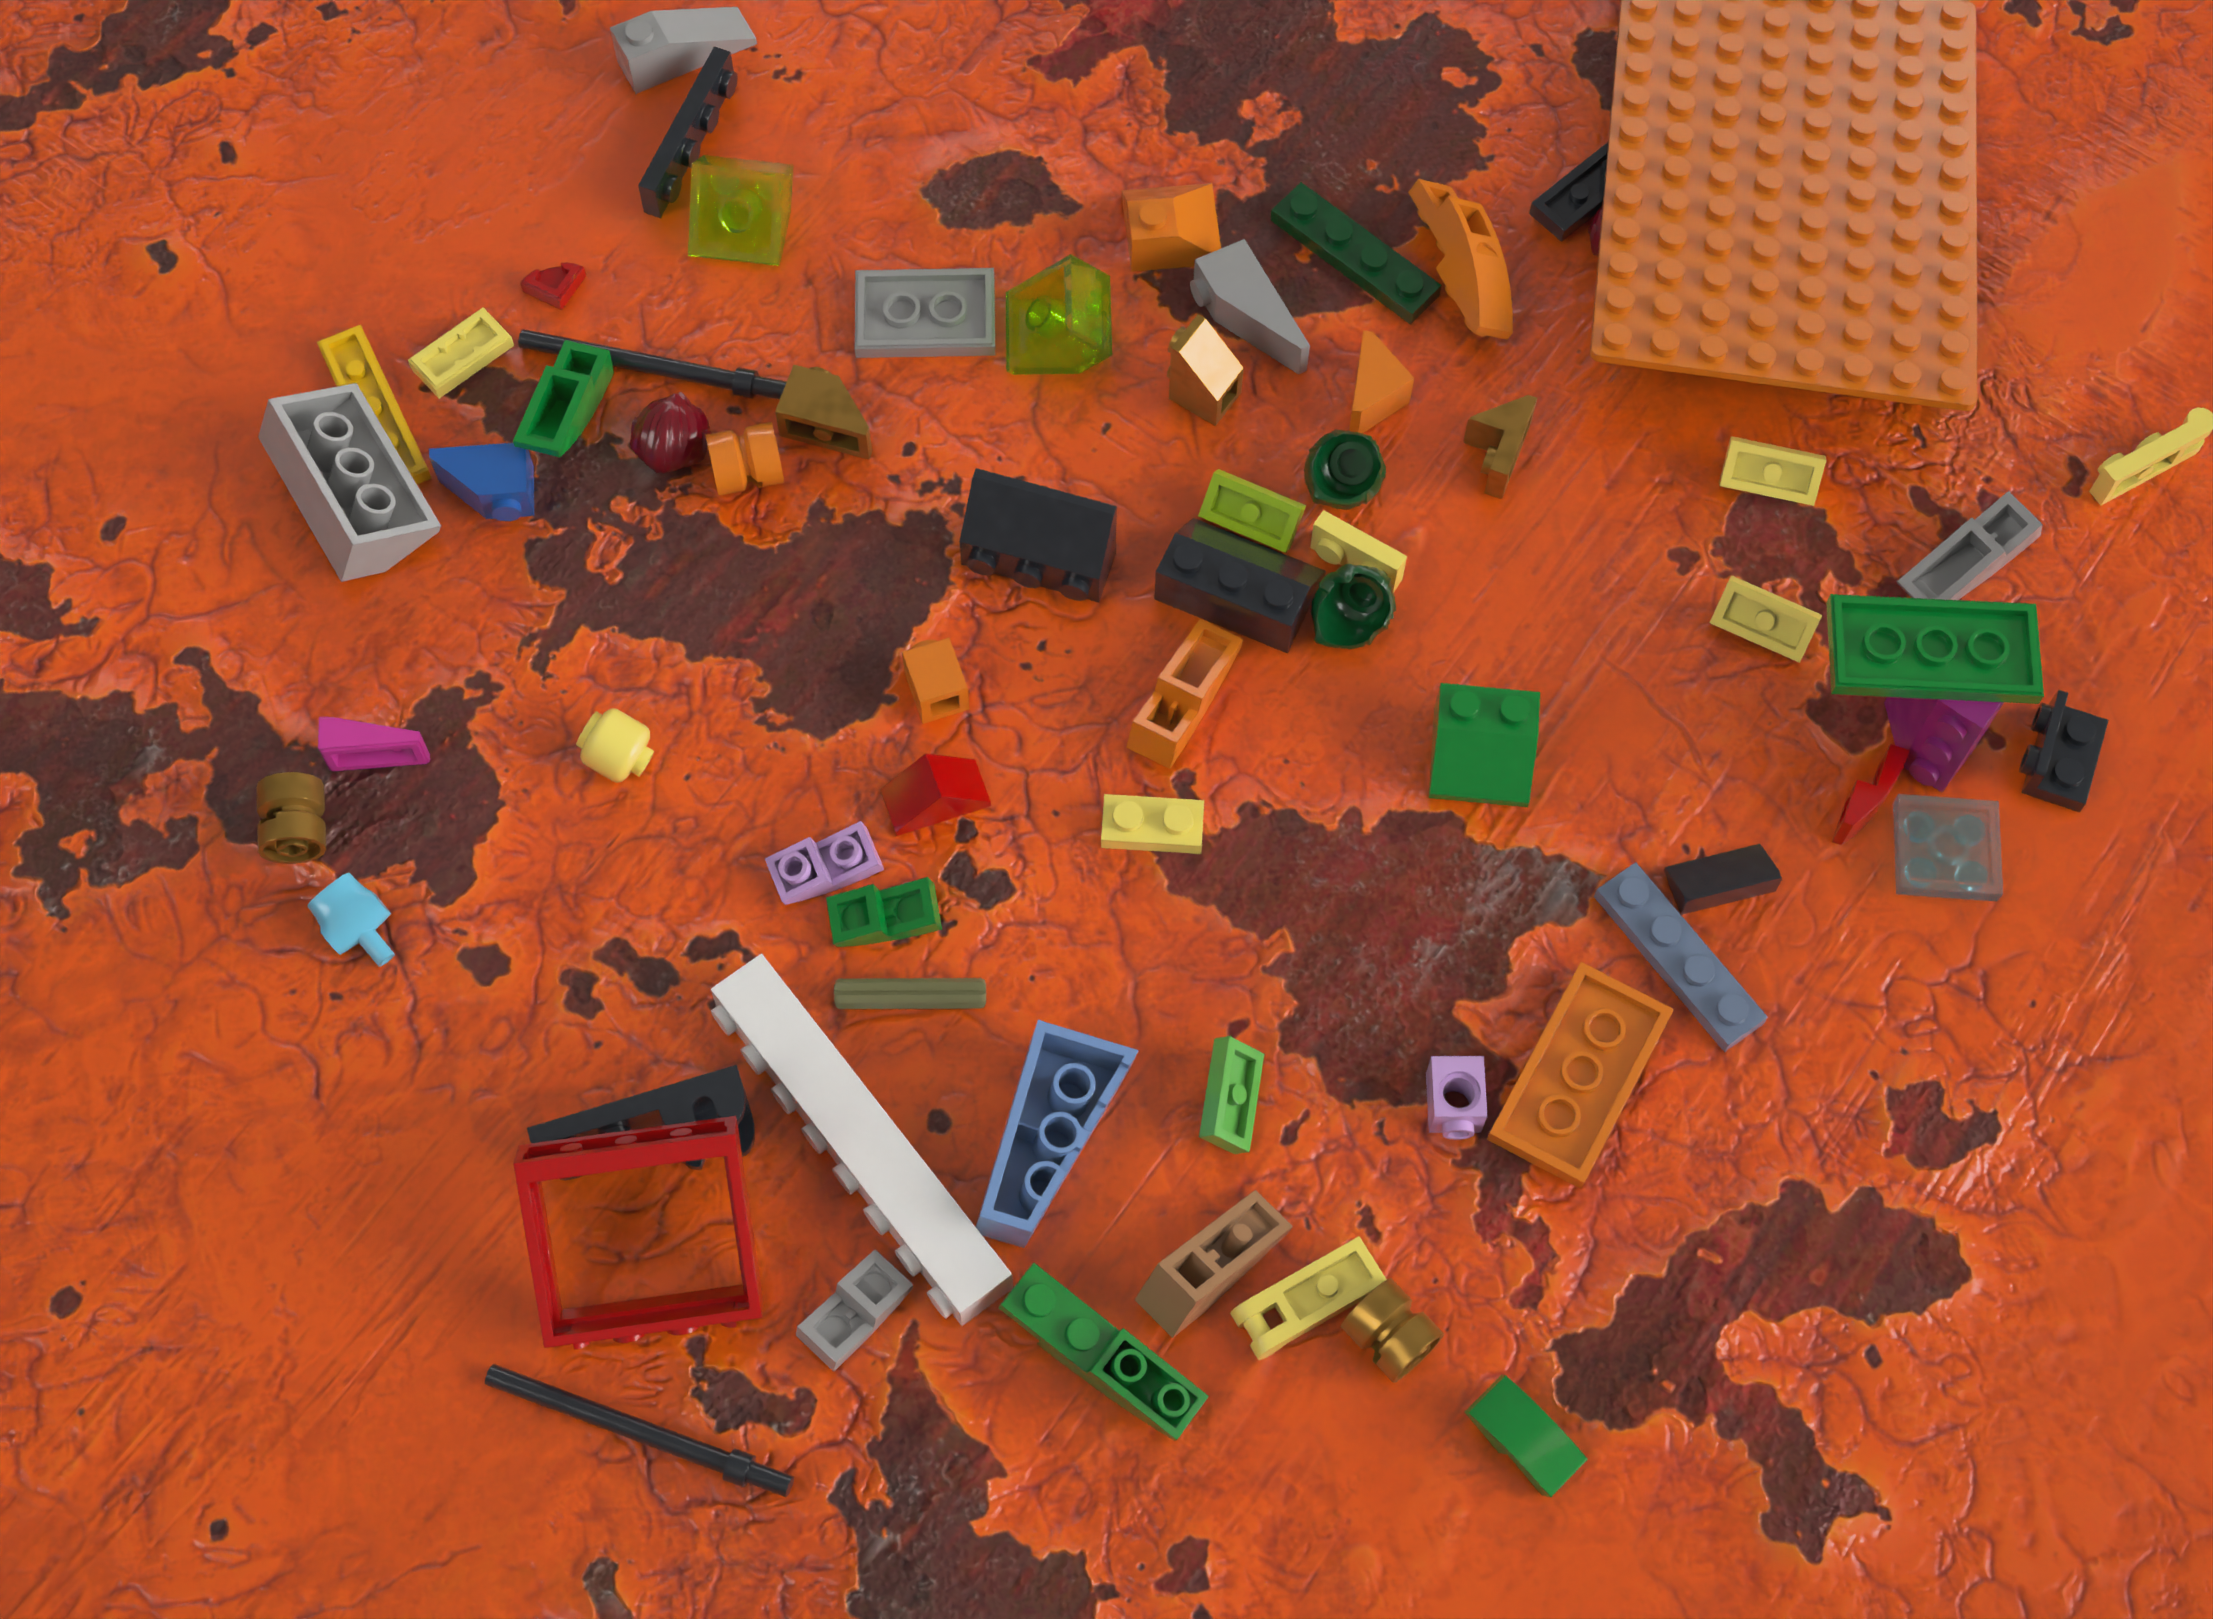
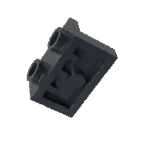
[2019,689,2109,812]

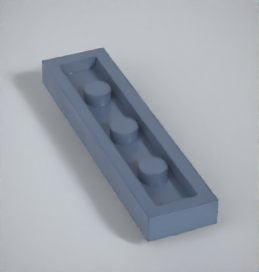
[1594,862,1768,1052]

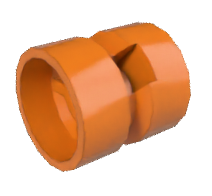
[706,422,784,496]

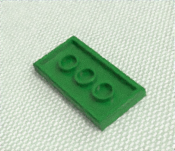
[1826,594,2044,704]

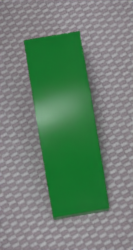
[513,340,614,457]

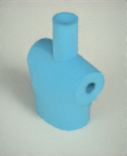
[307,873,395,967]

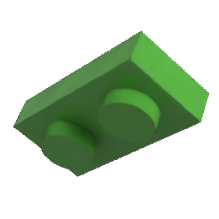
[1199,1036,1264,1154]

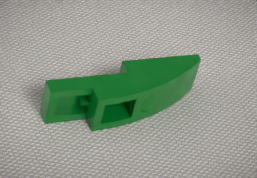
[998,1263,1209,1441]

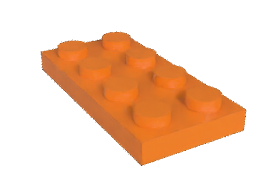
[1487,962,1674,1189]

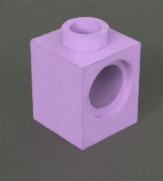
[1426,1056,1487,1140]

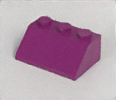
[1884,697,2004,792]

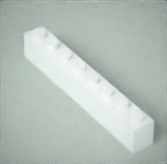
[711,953,1013,1326]

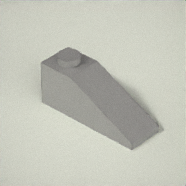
[610,7,757,94]
[1190,239,1310,374]

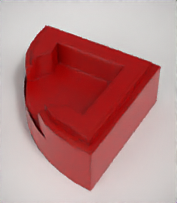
[520,262,586,310]

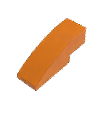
[1126,619,1244,769]

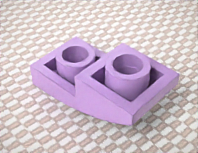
[765,821,884,905]

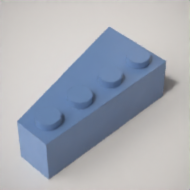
[975,1020,1139,1248]

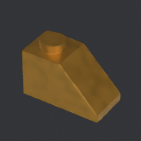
[775,365,872,459]

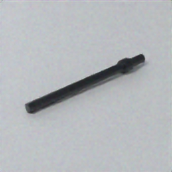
[518,329,787,399]
[485,1364,794,1497]

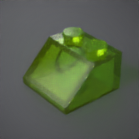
[688,155,794,266]
[1006,254,1112,375]

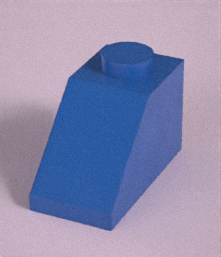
[429,443,534,521]

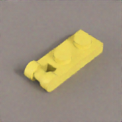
[2089,407,2213,506]
[1230,1236,1387,1360]

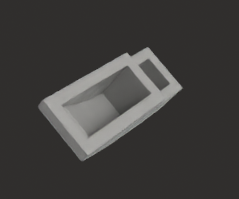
[1897,491,2043,600]

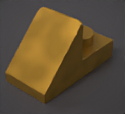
[1463,395,1537,499]

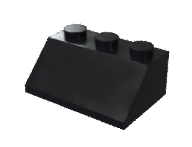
[959,468,1117,602]
[1154,518,1326,653]

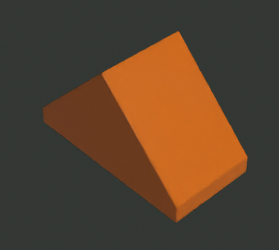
[1349,330,1414,433]

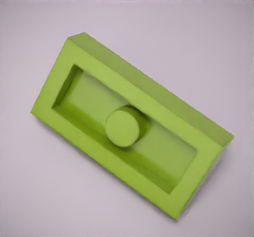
[1198,469,1306,553]

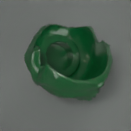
[1304,429,1386,510]
[1311,564,1396,649]

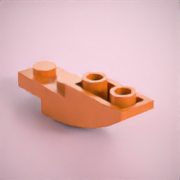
[1408,179,1513,340]

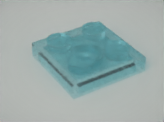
[1893,794,2003,902]

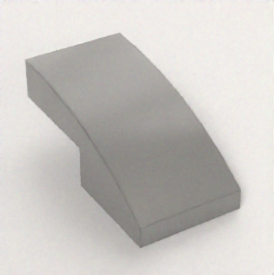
[796,1249,913,1371]

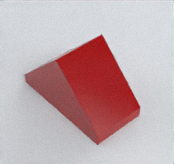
[881,753,991,836]

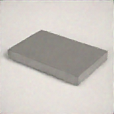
[855,268,995,358]

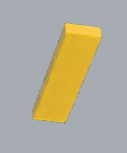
[317,324,432,484]

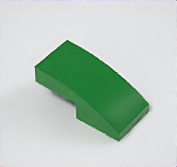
[826,877,942,947]
[1465,1375,1588,1497]

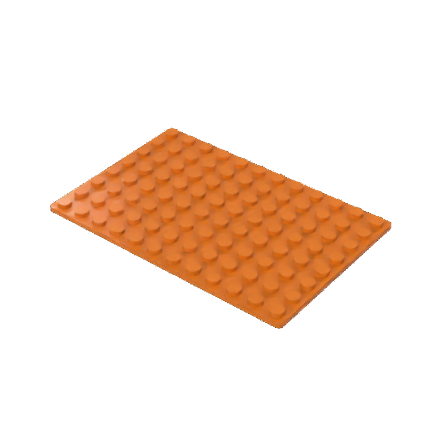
[1590,0,1977,411]

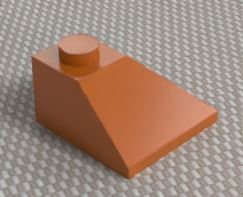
[1122,183,1221,272]

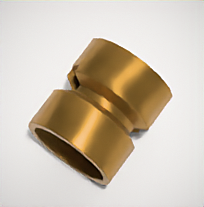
[256,772,326,864]
[1341,1278,1444,1383]

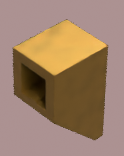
[1167,314,1243,426]

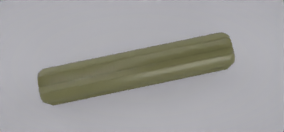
[834,978,987,1009]

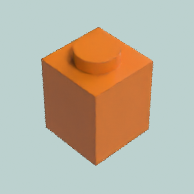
[902,638,969,724]

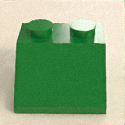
[1429,683,1540,807]

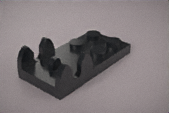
[527,1065,755,1180]

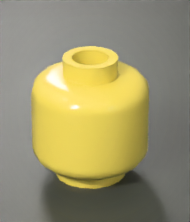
[576,708,655,783]

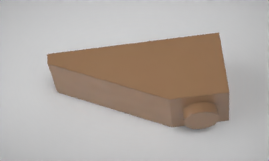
[1135,1190,1293,1338]

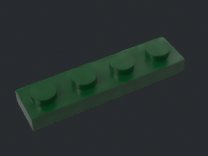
[1270,182,1442,324]

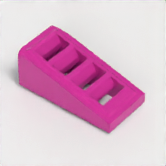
[318,717,430,771]

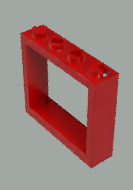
[513,1116,763,1350]

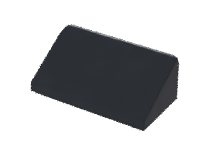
[1664,844,1782,915]

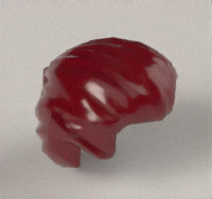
[630,392,712,474]

